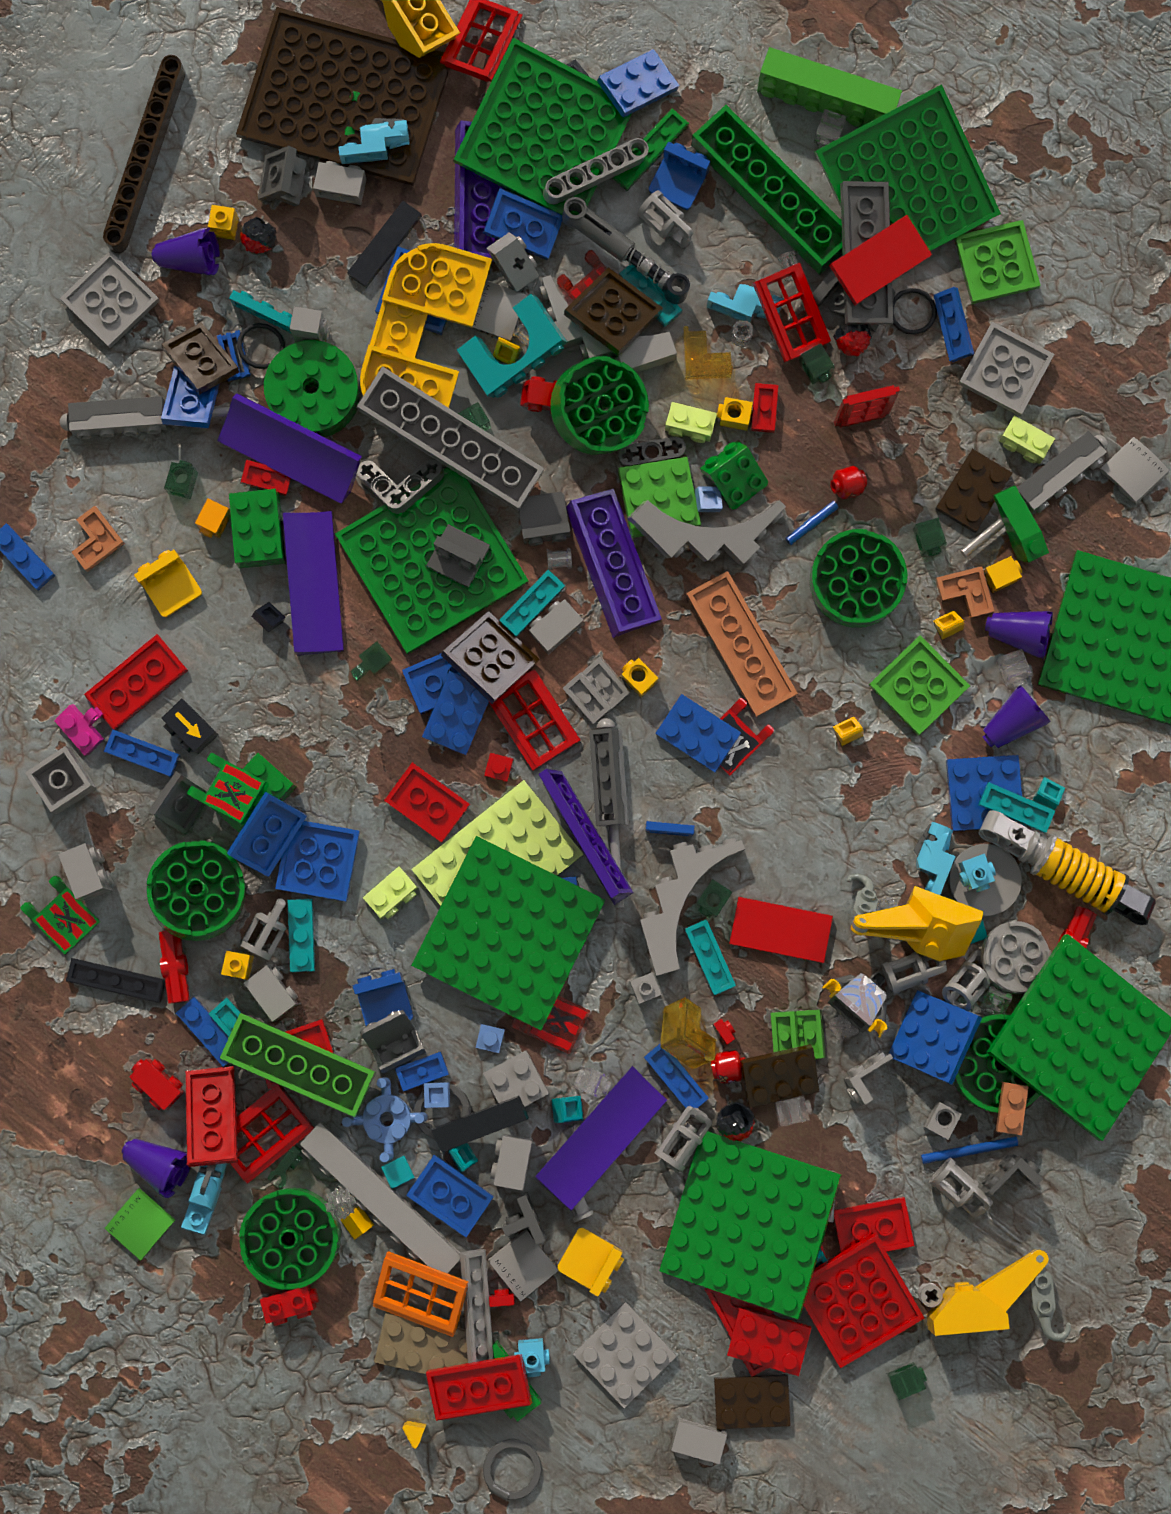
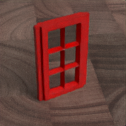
[440,0,523,82]
[752,262,831,362]
[834,385,900,428]
[489,669,581,771]
[230,1084,315,1184]

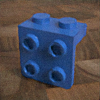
[649,142,710,210]
[353,969,413,1026]

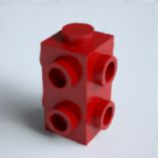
[520,376,557,414]
[129,1059,185,1110]
[260,1284,319,1326]

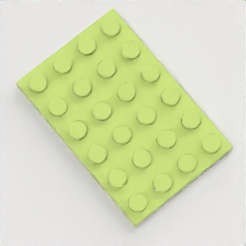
[412,780,584,906]

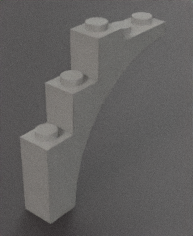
[539,275,677,373]
[627,500,786,565]
[640,838,745,976]

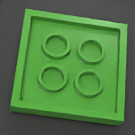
[954,220,1041,304]
[618,457,701,538]
[869,635,970,736]

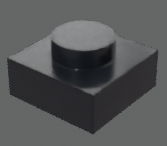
[251,602,286,632]

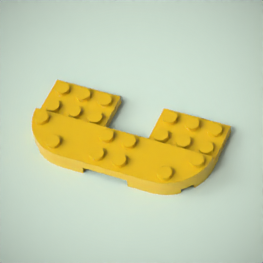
[360,243,492,408]

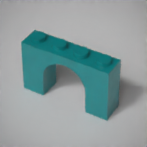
[457,294,568,398]

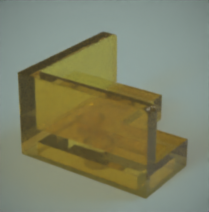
[683,326,733,380]
[660,997,716,1069]

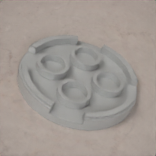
[949,844,1022,916]
[981,921,1051,994]

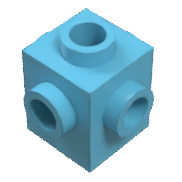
[958,854,996,892]
[514,1338,550,1377]

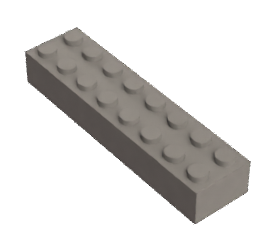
[357,366,544,512]

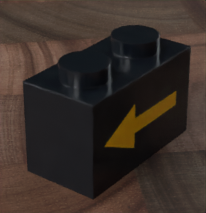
[161,698,219,754]

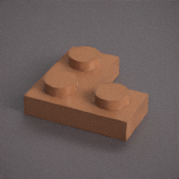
[72,506,125,572]
[935,566,995,619]

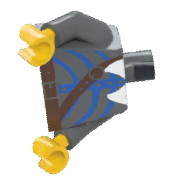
[822,972,887,1038]

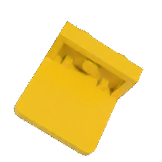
[134,549,202,617]
[557,1227,624,1296]

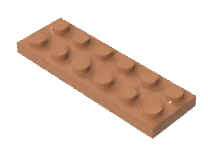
[686,571,798,717]

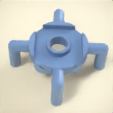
[342,1077,428,1162]

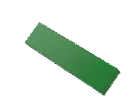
[612,108,689,191]

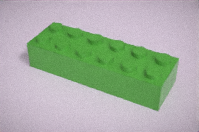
[757,47,902,127]
[220,1013,376,1117]

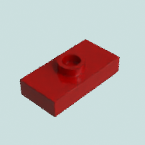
[751,383,778,433]
[240,460,291,496]

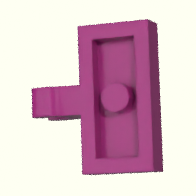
[54,704,104,756]

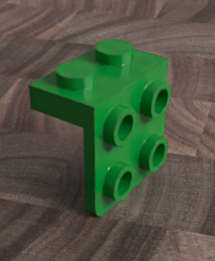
[700,441,768,510]

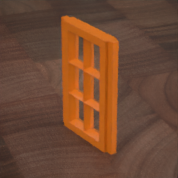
[373,1251,468,1337]

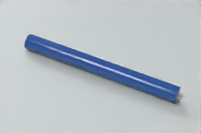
[921,1136,1018,1164]

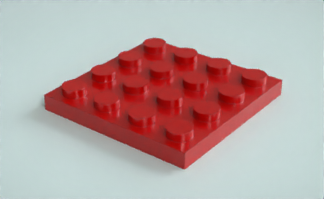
[804,1233,925,1369]

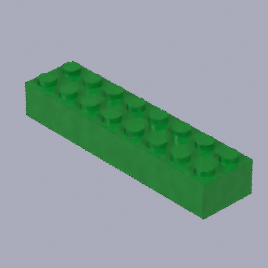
[691,105,843,275]

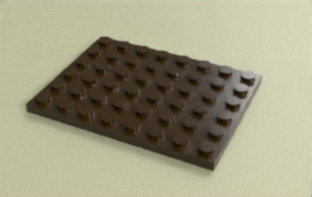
[236,7,450,186]

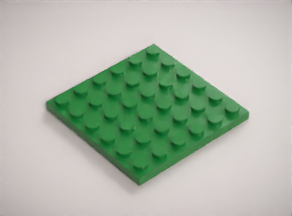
[453,38,632,215]
[814,84,1001,251]
[335,467,529,655]
[1037,550,1171,725]
[411,836,605,1030]
[987,934,1171,1141]
[659,1131,842,1319]

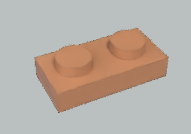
[996,1082,1028,1135]

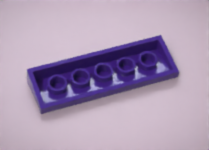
[454,120,505,262]
[217,393,362,504]
[566,489,662,638]
[283,511,344,656]
[539,769,634,905]
[534,1066,667,1211]

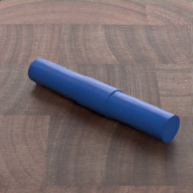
[785,501,839,545]

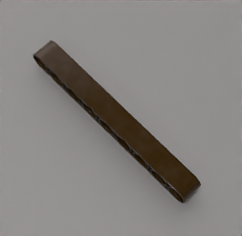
[103,55,185,253]

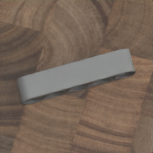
[543,138,649,205]

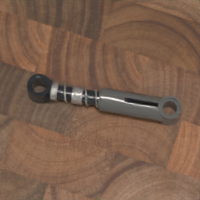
[562,197,690,304]

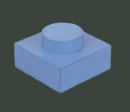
[695,487,723,512]
[476,1024,505,1053]
[424,1082,450,1108]

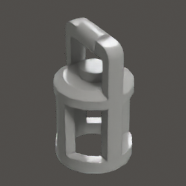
[637,190,693,249]
[240,898,286,960]
[942,950,991,1011]
[881,952,947,995]
[654,1106,712,1172]
[928,1158,993,1217]

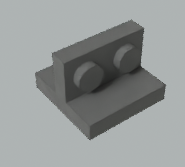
[258,146,307,207]
[426,524,490,588]
[149,771,207,835]
[502,1192,547,1245]

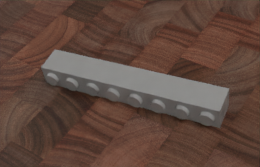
[300,1121,460,1274]

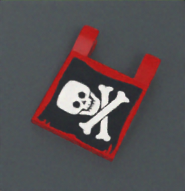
[720,698,774,776]

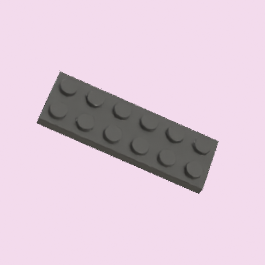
[840,181,893,325]

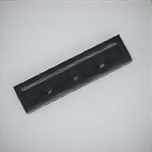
[347,201,422,288]
[66,958,165,1003]
[432,1095,529,1153]

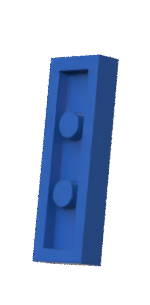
[933,287,974,362]
[0,523,55,591]
[104,730,181,777]
[176,997,229,1067]
[644,1042,709,1108]

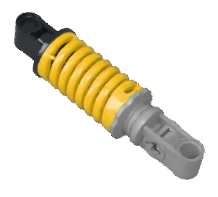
[979,810,1156,925]

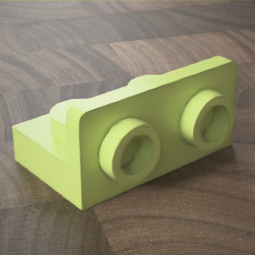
[665,402,717,443]
[999,415,1055,464]
[363,866,418,919]

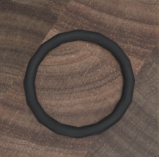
[892,288,937,335]
[237,323,285,369]

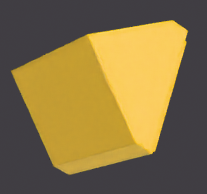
[493,337,522,364]
[933,611,965,640]
[833,717,864,746]
[341,1206,374,1240]
[402,1421,427,1449]

